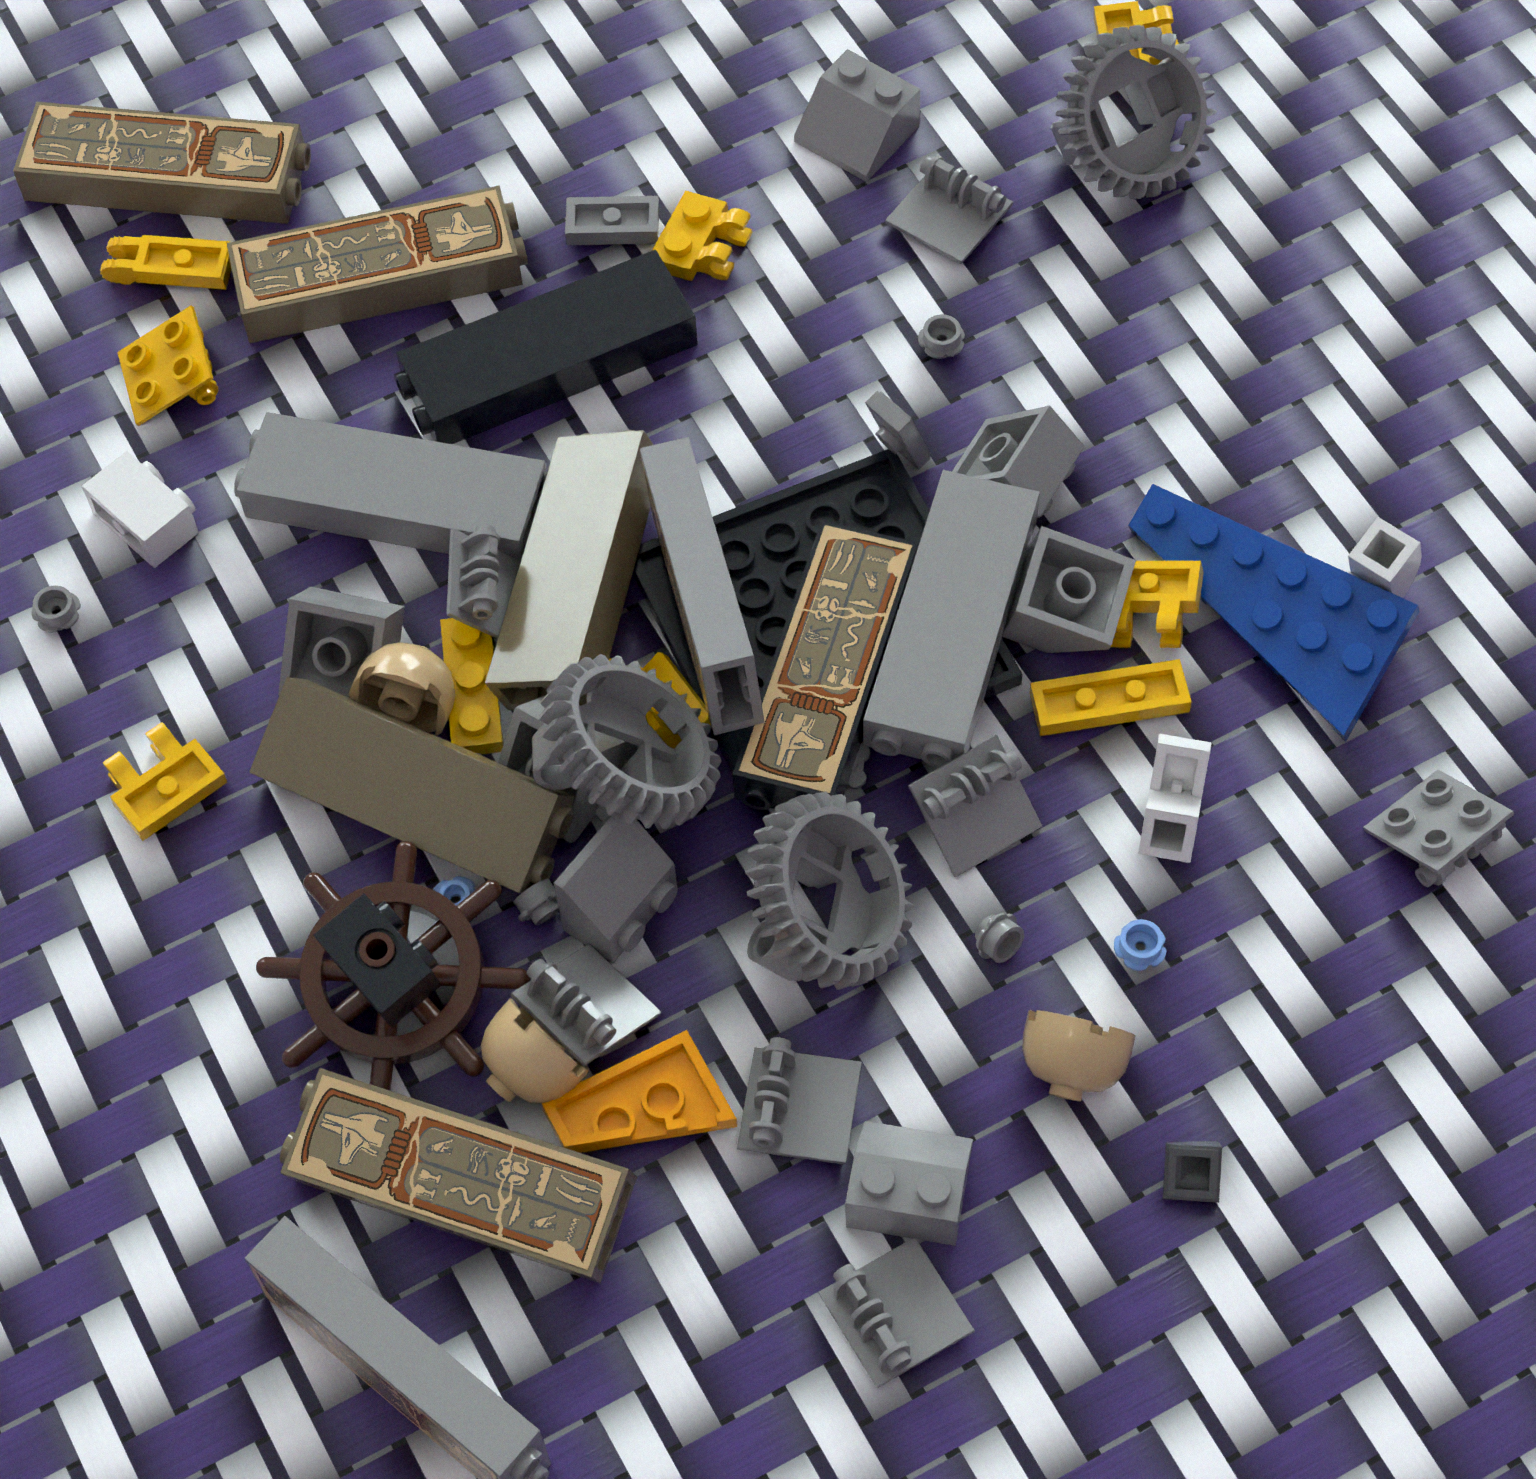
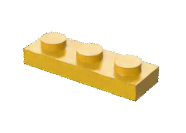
[440,618,504,755]
[1029,659,1192,736]

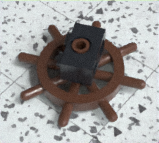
[256,841,530,1091]

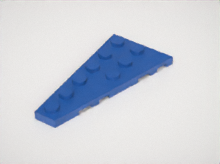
[1128,484,1420,741]

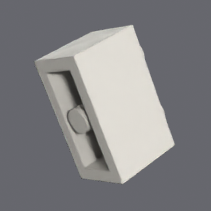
[82,451,199,568]

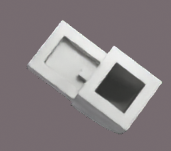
[1348,517,1422,598]
[1138,734,1211,863]

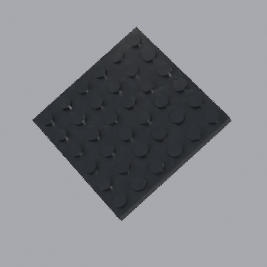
[632,449,1023,773]

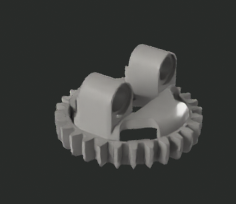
[1050,25,1217,199]
[532,654,722,829]
[745,791,914,990]

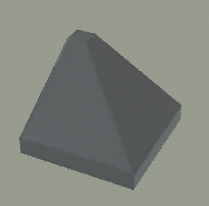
[1163,1141,1222,1203]

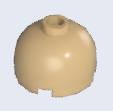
[349,643,456,736]
[481,998,589,1104]
[1022,1010,1136,1102]

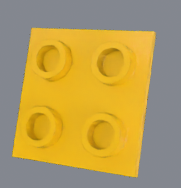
[117,305,218,426]

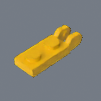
[100,235,232,290]

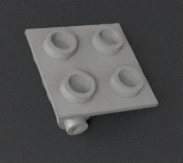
[885,155,1013,264]
[447,524,521,639]
[908,735,1042,877]
[1363,770,1514,887]
[511,943,661,1066]
[737,1037,862,1165]
[819,1237,975,1388]

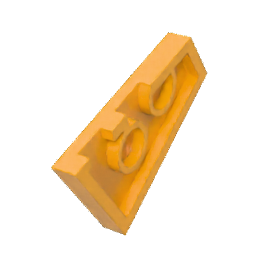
[541,1030,737,1153]

